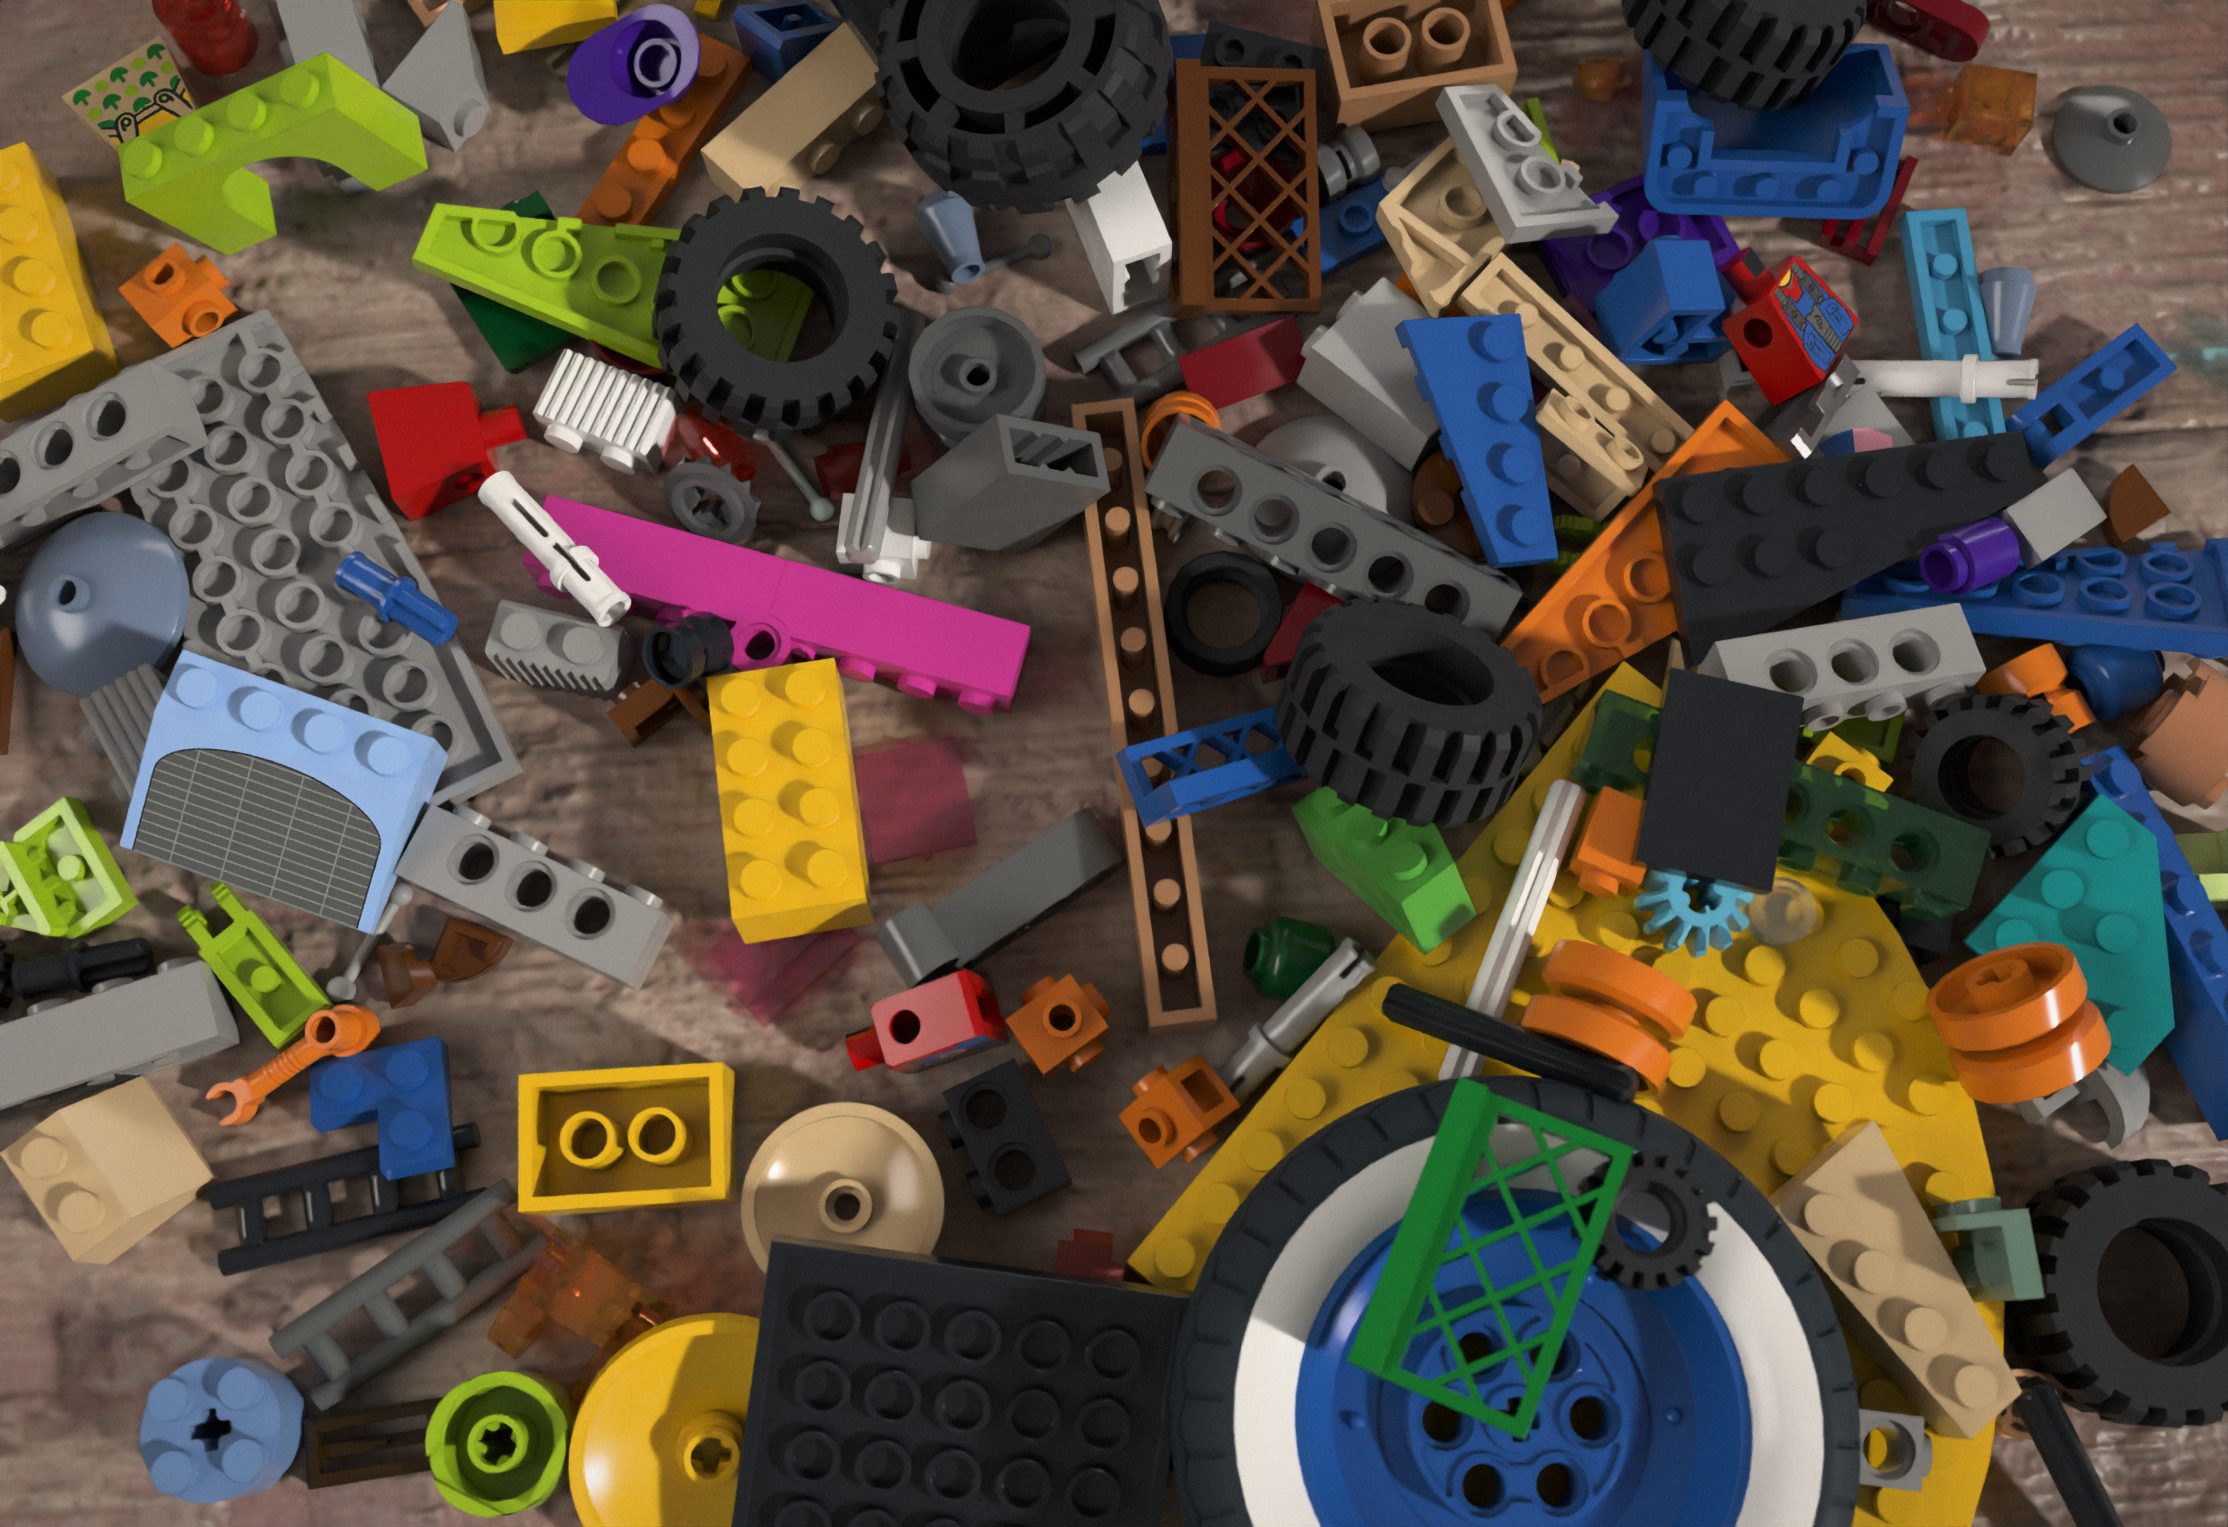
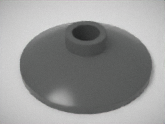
[2051,85,2171,194]

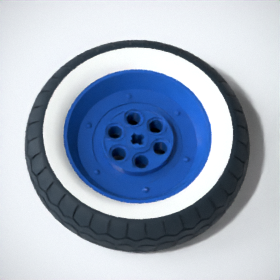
[1171,1075,1861,1527]

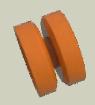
[1518,940,1698,1097]
[1924,941,2111,1104]

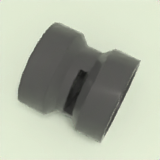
[1299,124,1381,205]

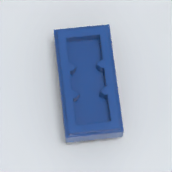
[1287,176,1390,279]

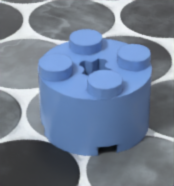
[140,1357,308,1503]

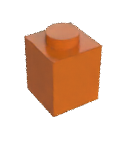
[1564,785,1646,899]

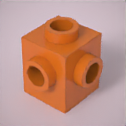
[118,242,239,349]
[1005,973,1112,1082]
[1118,1053,1241,1169]

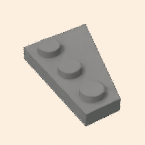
[1435,83,1619,244]

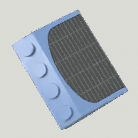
[119,649,448,936]

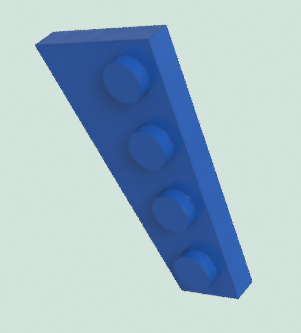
[1394,313,1558,569]

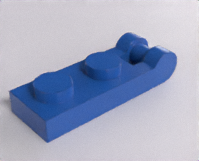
[2004,323,2178,471]

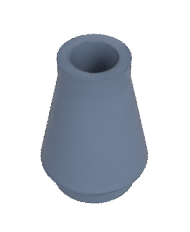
[916,190,986,284]
[1979,267,2038,360]

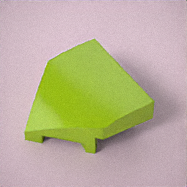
[0,796,139,940]

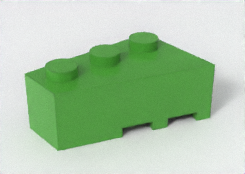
[1291,786,1477,955]

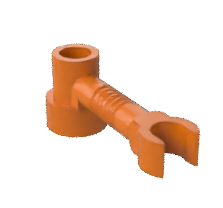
[205,1004,381,1125]

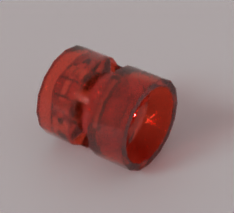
[151,0,259,77]

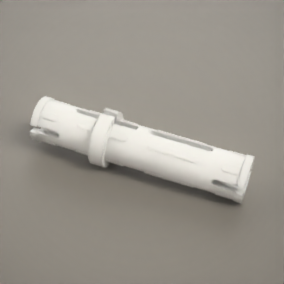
[1845,354,2038,404]
[478,471,631,627]

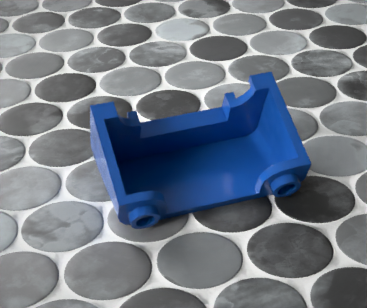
[1642,43,1910,220]

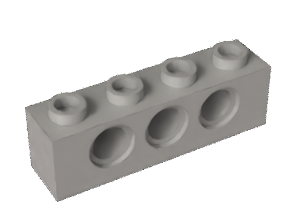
[0,360,209,555]
[1696,603,1987,731]
[393,804,674,993]

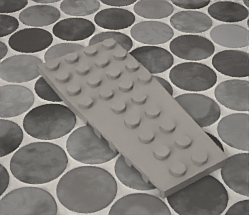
[97,309,524,821]

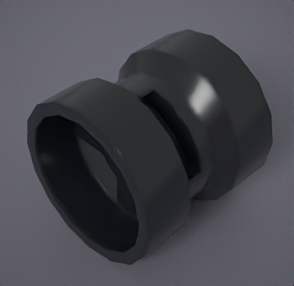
[642,611,734,690]

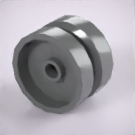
[908,306,1048,455]

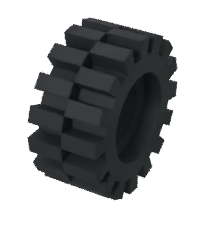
[1569,1151,1718,1291]

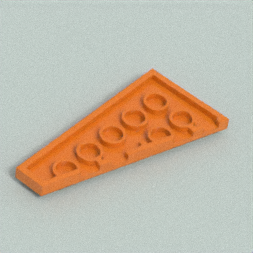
[1497,399,1792,705]

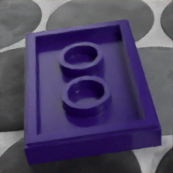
[1531,174,1740,328]

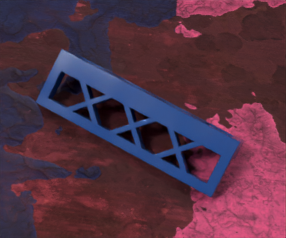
[1115,706,1309,828]

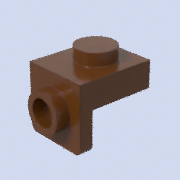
[606,678,712,748]

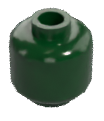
[1243,916,1336,1002]

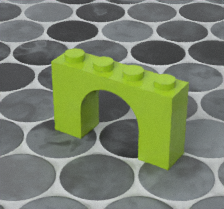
[117,51,428,256]

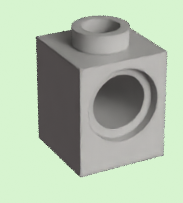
[1859,1409,1932,1492]

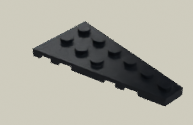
[1652,430,2035,671]

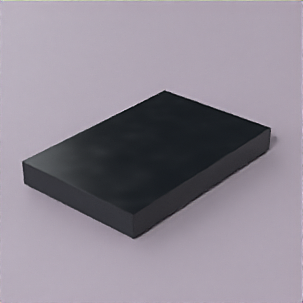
[1631,667,1804,896]

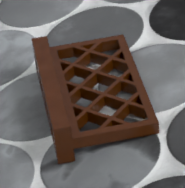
[1165,58,1322,319]

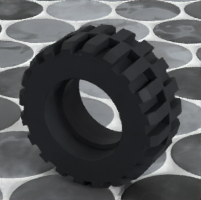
[1621,0,1866,112]
[651,186,900,441]
[1275,598,1543,828]
[2004,1158,2228,1428]

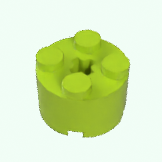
[425,1370,579,1518]

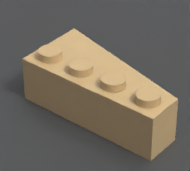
[1767,1120,2022,1440]

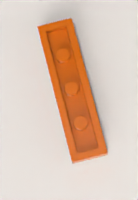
[574,32,754,227]

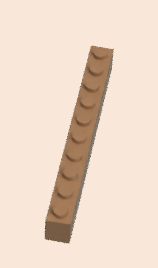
[1071,398,1217,1038]

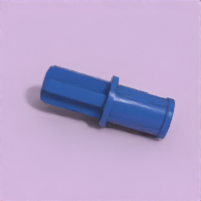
[335,551,459,646]

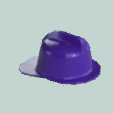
[566,4,701,126]

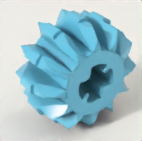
[1634,869,1754,958]

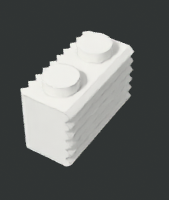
[533,349,685,475]

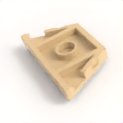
[1375,135,1580,318]

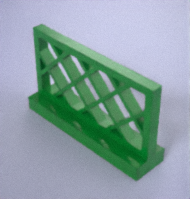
[1347,1076,1634,1441]

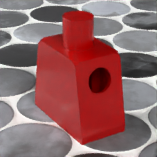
[367,381,528,521]

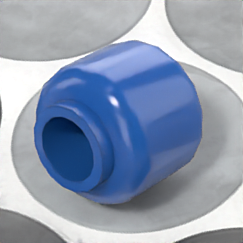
[2064,643,2165,722]

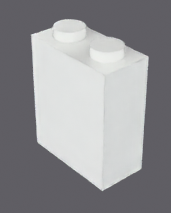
[1064,161,1172,317]

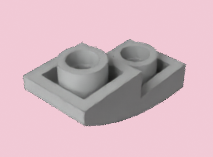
[1995,467,2108,570]

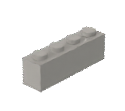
[265,0,385,196]
[0,957,242,1123]

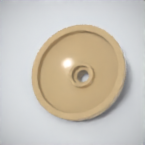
[741,1102,945,1275]

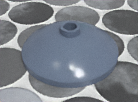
[15,512,189,697]

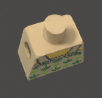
[61,35,202,159]

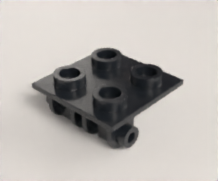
[1200,20,1326,165]

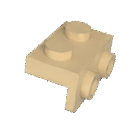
[1535,388,1649,523]

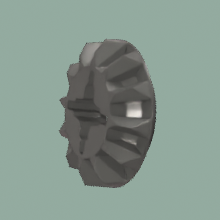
[663,454,761,544]

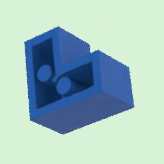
[1592,235,1736,366]

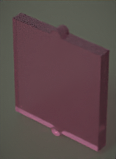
[854,736,978,866]

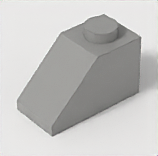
[381,0,490,153]

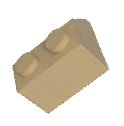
[0,1076,219,1265]

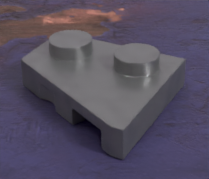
[1749,354,1860,459]

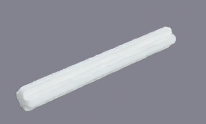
[1438,779,1587,1081]

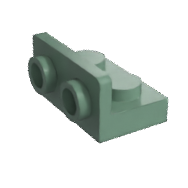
[1929,1197,2044,1302]

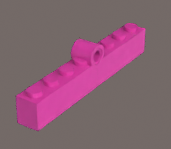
[522,494,1032,716]

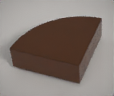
[2102,464,2171,549]
[429,916,514,984]
[376,942,438,1009]

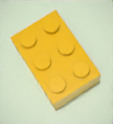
[518,1062,737,1217]

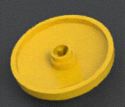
[568,1313,760,1527]

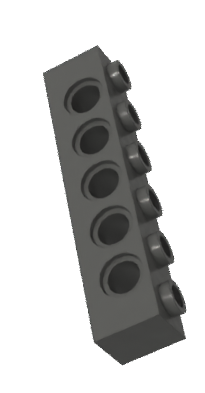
[1144,410,1523,643]

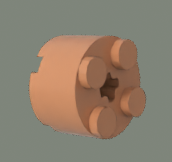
[2118,657,2228,810]

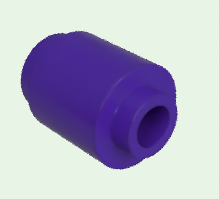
[1920,517,2020,595]

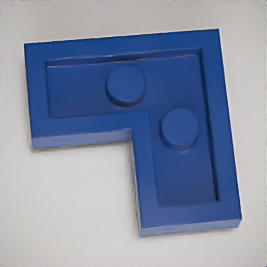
[309,1036,455,1180]

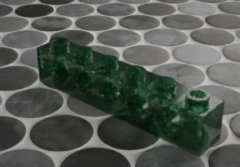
[1567,688,1992,922]

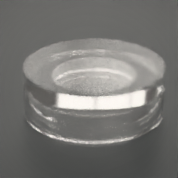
[1743,877,1817,947]

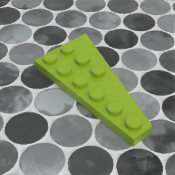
[412,203,815,377]

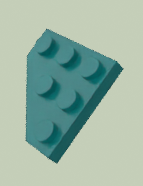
[1962,793,2175,1077]

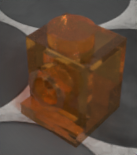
[1935,63,2037,156]

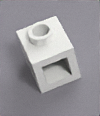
[836,493,931,584]

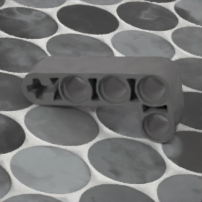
[874,808,1127,989]

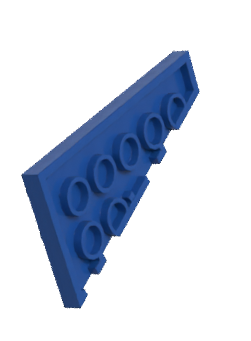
[1839,537,2228,659]

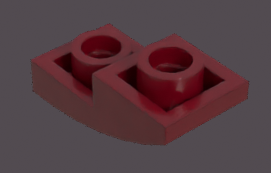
[1177,314,1306,410]

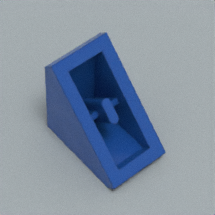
[733,0,841,84]

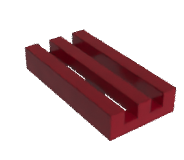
[1815,155,1919,266]

